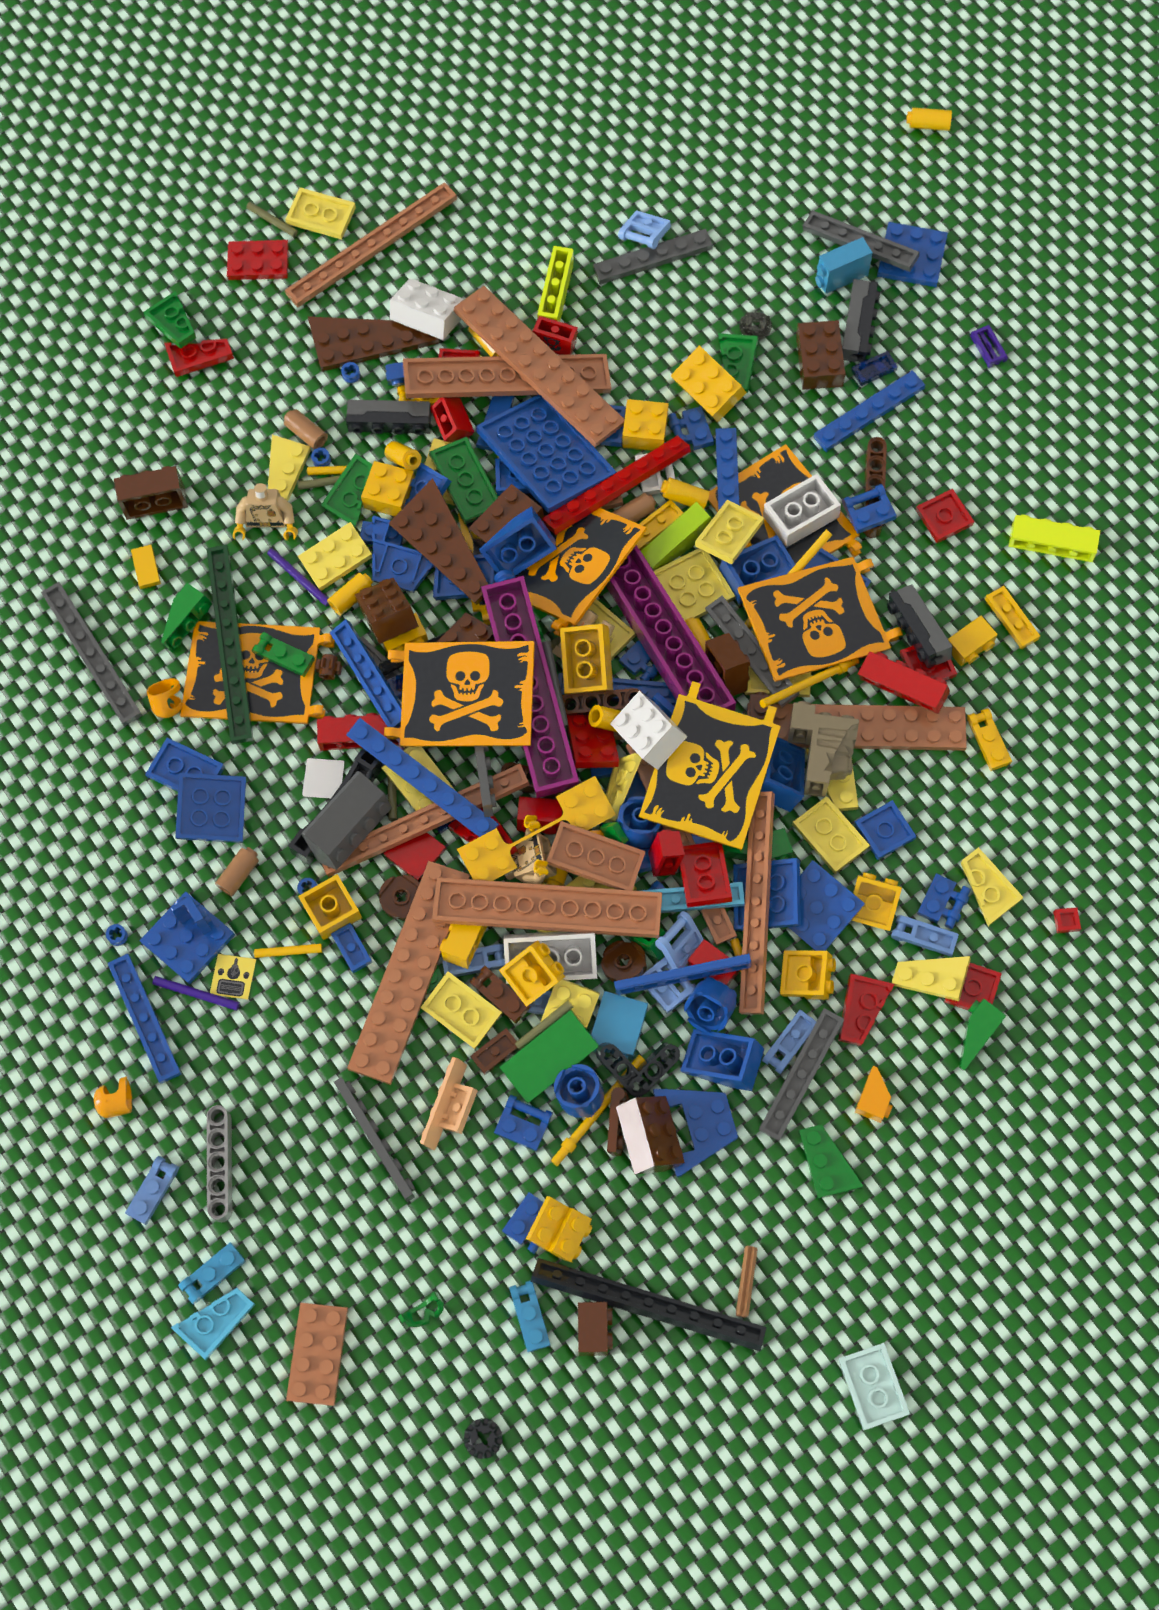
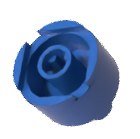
[616,796,662,848]
[684,977,737,1033]
[554,1064,604,1118]

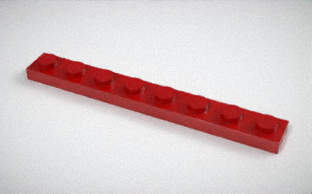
[542,435,691,535]

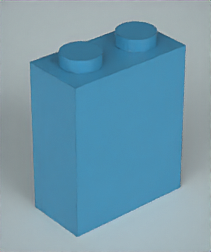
[815,237,873,294]
[591,991,648,1060]

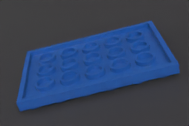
[476,395,617,514]

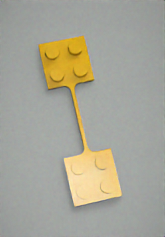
[457,776,616,881]

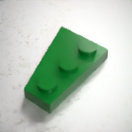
[143,291,196,349]
[799,1124,864,1199]

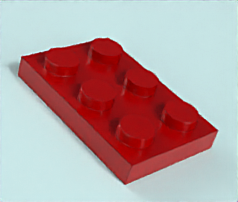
[227,240,289,280]
[567,715,619,768]
[680,842,732,908]

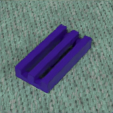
[970,325,1008,368]

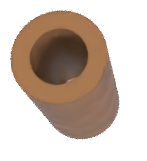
[284,409,328,450]
[612,493,656,523]
[215,847,259,897]

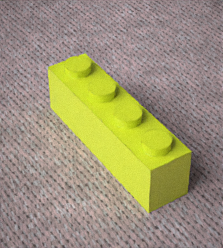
[537,246,574,322]
[1008,515,1100,562]

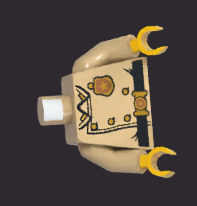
[233,483,298,540]
[505,815,557,884]

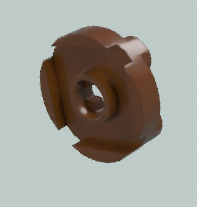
[379,875,420,921]
[601,940,647,982]

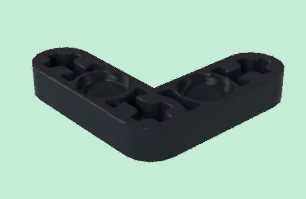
[596,1042,680,1097]

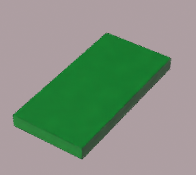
[429,437,498,525]
[500,1010,599,1103]

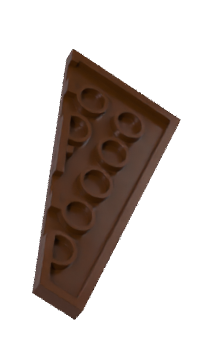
[307,316,440,372]
[389,478,489,605]

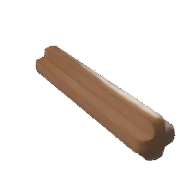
[736,1246,758,1318]

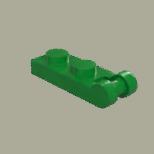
[252,632,315,677]

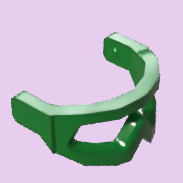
[398,1292,444,1327]

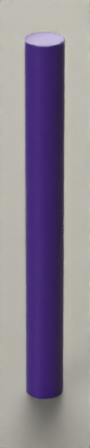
[267,548,329,607]
[152,976,240,1011]

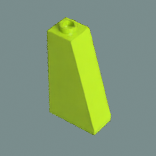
[641,502,712,570]

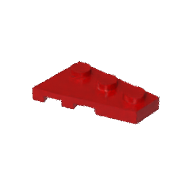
[164,339,234,377]
[838,974,895,1046]

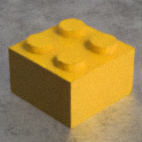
[622,399,668,451]
[361,461,415,516]
[298,874,362,940]

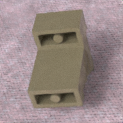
[788,701,859,797]

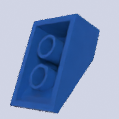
[479,506,557,576]
[719,535,795,604]
[760,737,805,812]
[681,1029,764,1091]

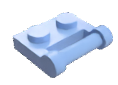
[618,210,671,249]
[655,911,704,969]
[642,957,696,1014]

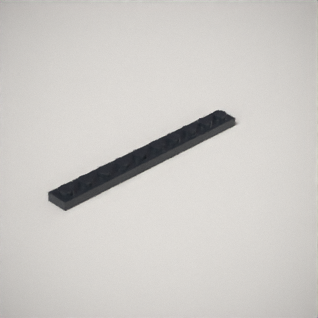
[531,1258,767,1352]

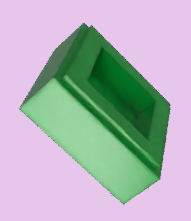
[600,822,629,844]

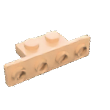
[420,1057,478,1150]

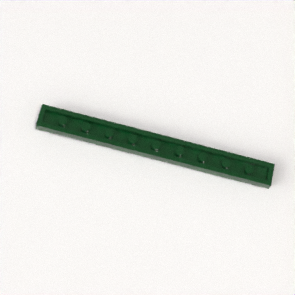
[206,545,254,745]

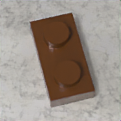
[470,1028,518,1075]

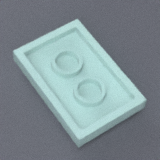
[838,1343,910,1430]

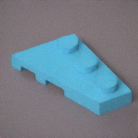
[170,1288,256,1360]

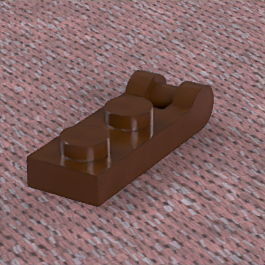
[469,965,531,1024]
[607,1087,630,1156]

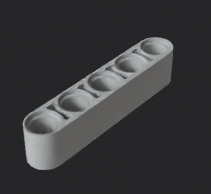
[207,1105,232,1223]

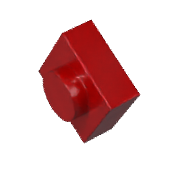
[1053,907,1081,933]

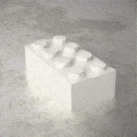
[504,931,597,984]

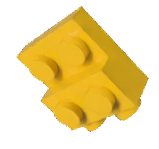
[852,872,902,931]
[499,940,565,1007]
[780,950,836,1000]
[526,1196,592,1262]

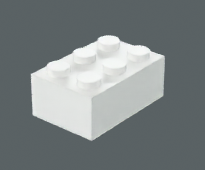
[390,278,464,340]
[763,474,841,548]
[610,691,687,770]

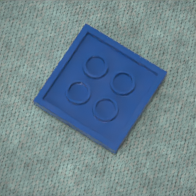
[877,222,948,287]
[175,773,246,843]
[733,858,801,932]
[788,860,865,951]
[140,891,235,985]

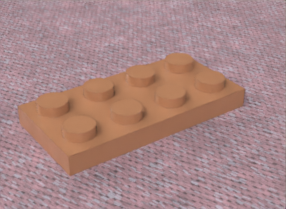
[547,821,646,890]
[286,1303,348,1406]

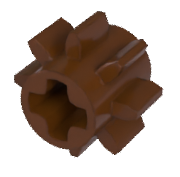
[315,654,342,680]

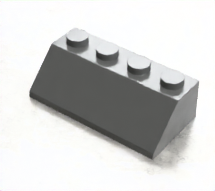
[301,771,392,870]

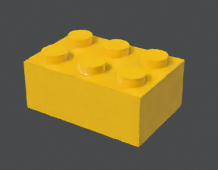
[671,345,747,422]
[560,624,613,694]

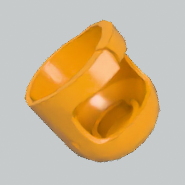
[147,678,182,718]
[94,1076,132,1118]

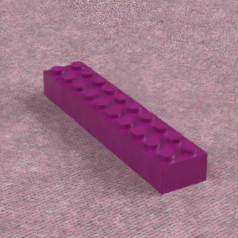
[606,545,736,711]
[481,576,579,798]

